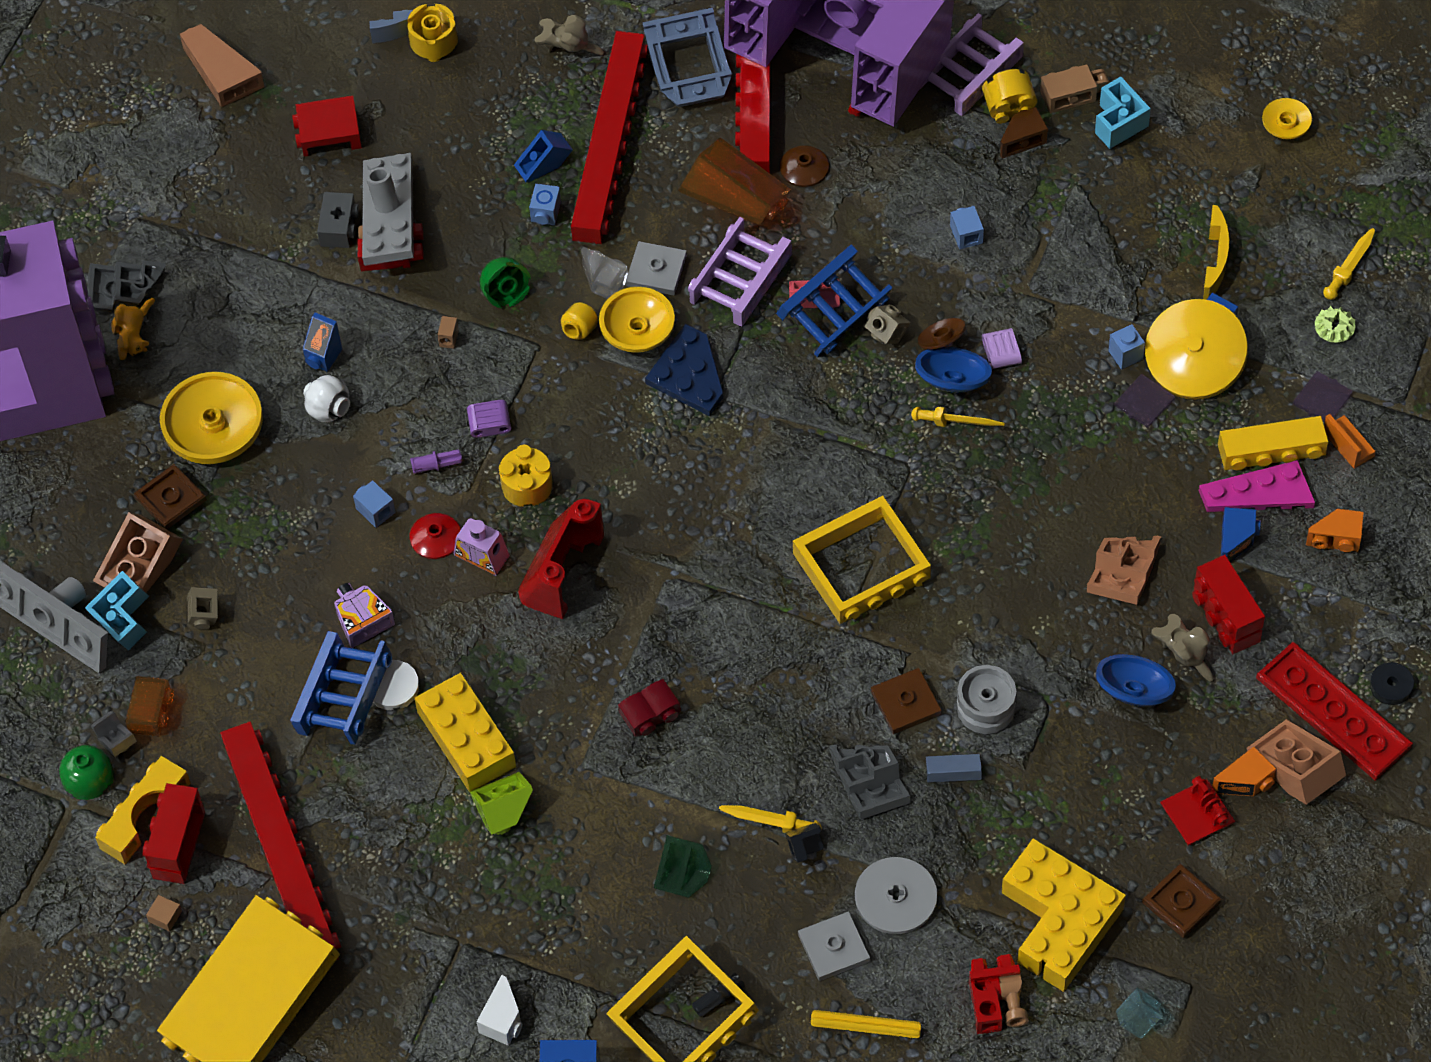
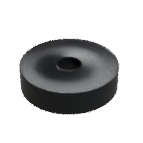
[1370,662,1414,705]

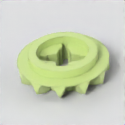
[1315,306,1355,343]

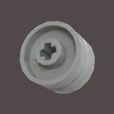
[957,665,1017,734]

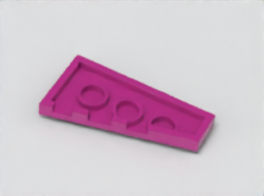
[1199,460,1315,512]

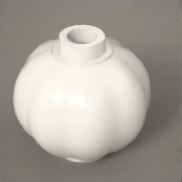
[303,375,350,422]

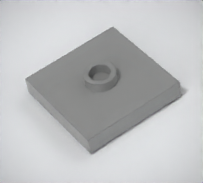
[626,241,687,295]
[798,911,870,981]

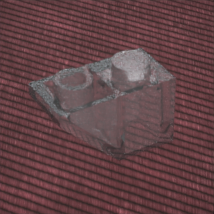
[581,247,628,299]

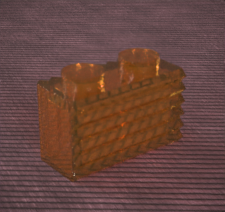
[126,676,174,737]

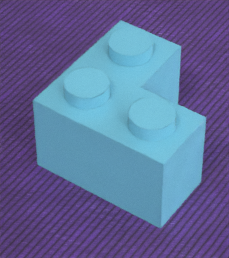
[1095,77,1151,149]
[85,571,149,650]

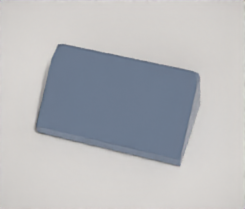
[926,754,982,782]

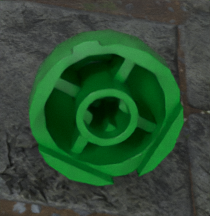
[480,257,531,308]
[59,745,114,800]

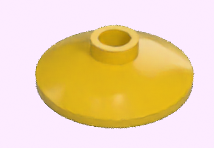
[1262,98,1312,139]

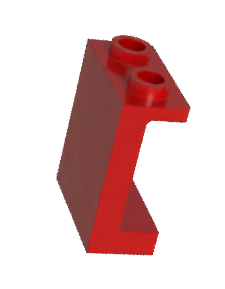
[292,96,362,156]

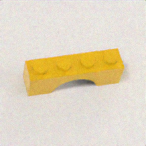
[95,756,191,864]

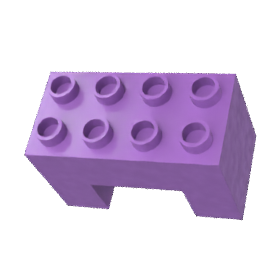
[724,0,954,127]
[0,221,115,441]

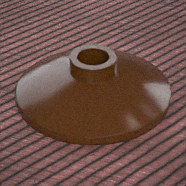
[780,146,829,187]
[918,318,966,349]

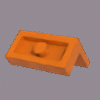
[1324,414,1376,469]

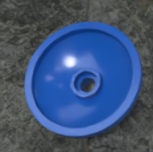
[915,347,992,393]
[1096,654,1176,706]

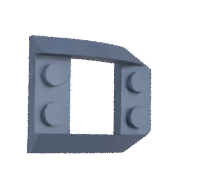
[642,8,732,107]

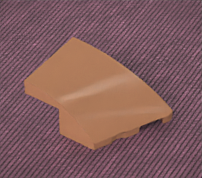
[1087,536,1161,605]

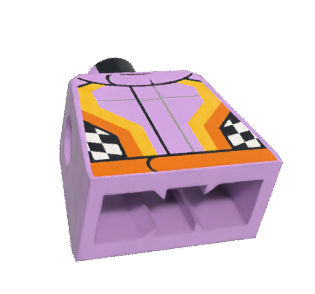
[454,518,510,576]
[334,583,395,648]

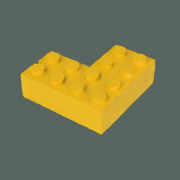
[1002,838,1126,992]

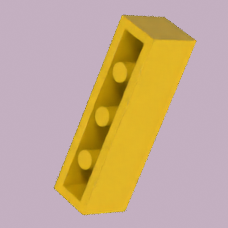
[1218,416,1328,470]

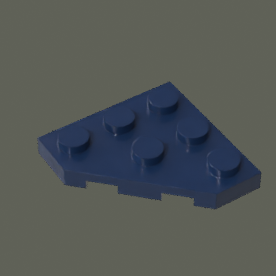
[645,324,723,417]

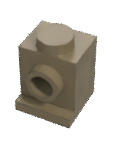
[187,587,217,630]

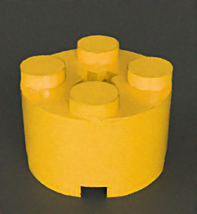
[407,4,458,62]
[982,69,1037,124]
[499,445,552,507]

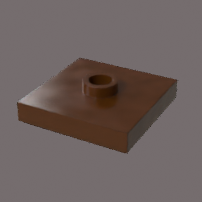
[134,464,207,530]
[871,668,942,734]
[1142,864,1221,938]

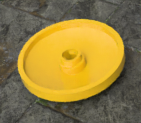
[1145,299,1248,400]
[160,372,263,464]

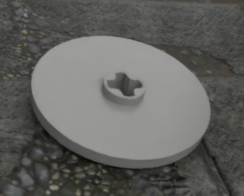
[855,857,937,934]

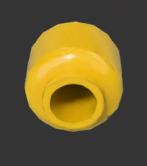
[561,302,598,340]

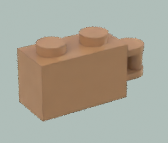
[1040,64,1110,114]

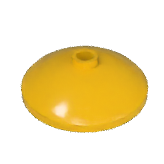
[599,287,675,352]

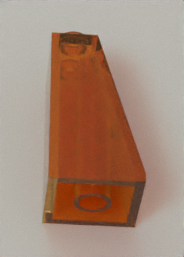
[678,137,791,225]

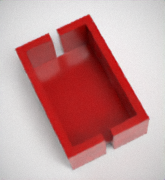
[1192,555,1265,655]
[143,783,205,884]

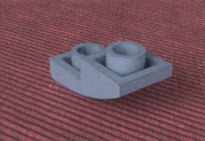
[369,10,413,43]

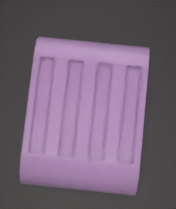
[982,328,1022,369]

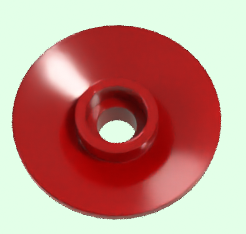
[410,513,461,559]

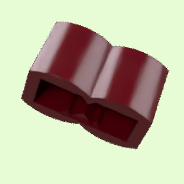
[618,679,681,737]

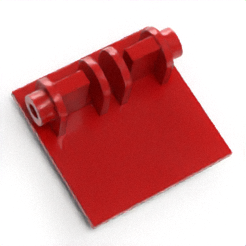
[1160,776,1235,846]

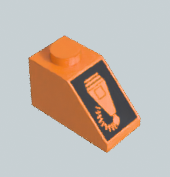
[1212,747,1276,796]

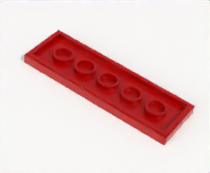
[1256,642,1413,781]

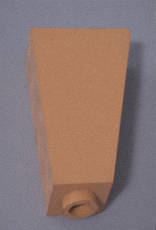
[180,24,264,107]

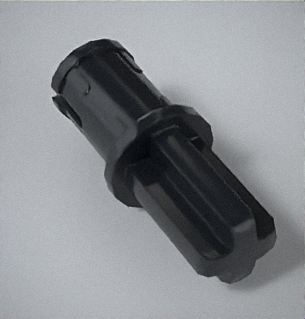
[692,972,745,1017]

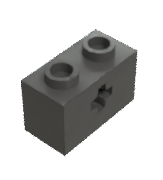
[317,192,359,248]

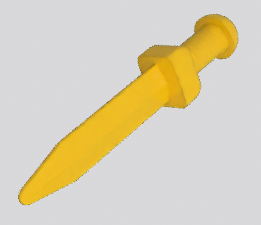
[1323,228,1375,300]
[911,407,1005,427]
[719,805,822,833]

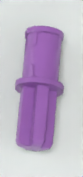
[410,450,462,474]

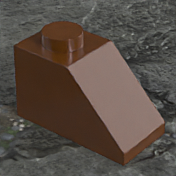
[1000,107,1048,159]

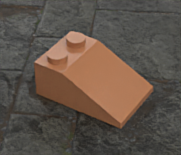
[93,512,183,593]
[1247,719,1346,805]

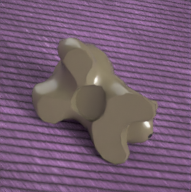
[534,15,604,55]
[1151,614,1214,682]

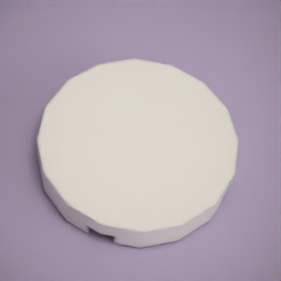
[373,660,419,710]

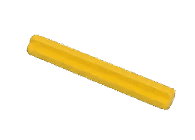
[811,1010,921,1038]

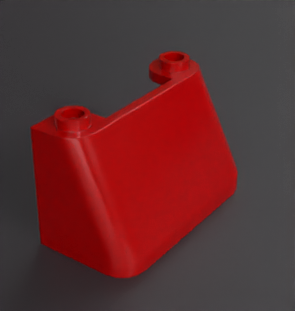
[518,499,604,619]

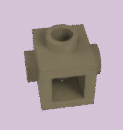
[864,304,911,344]

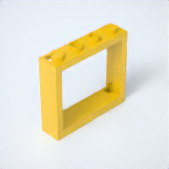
[793,496,931,624]
[606,936,759,1062]

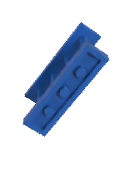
[776,244,892,357]
[290,631,392,745]

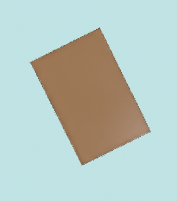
[437,316,459,349]
[146,895,182,932]

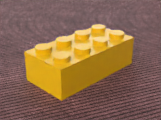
[414,672,516,792]

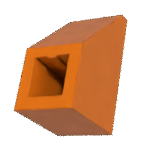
[1306,509,1363,552]

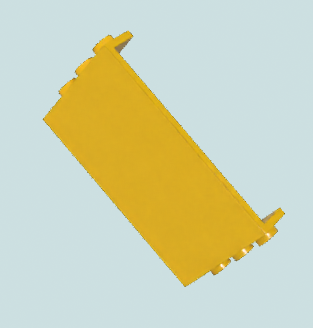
[157,895,340,1062]

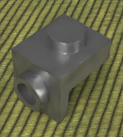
[91,711,137,757]

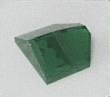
[654,835,712,898]

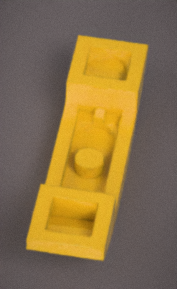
[1203,205,1229,300]

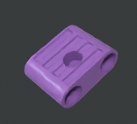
[467,400,511,438]

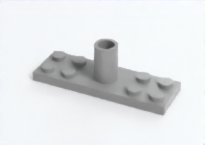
[362,153,414,266]
[0,560,108,673]

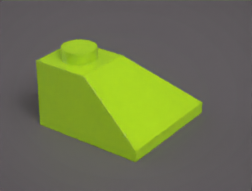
[470,772,533,835]

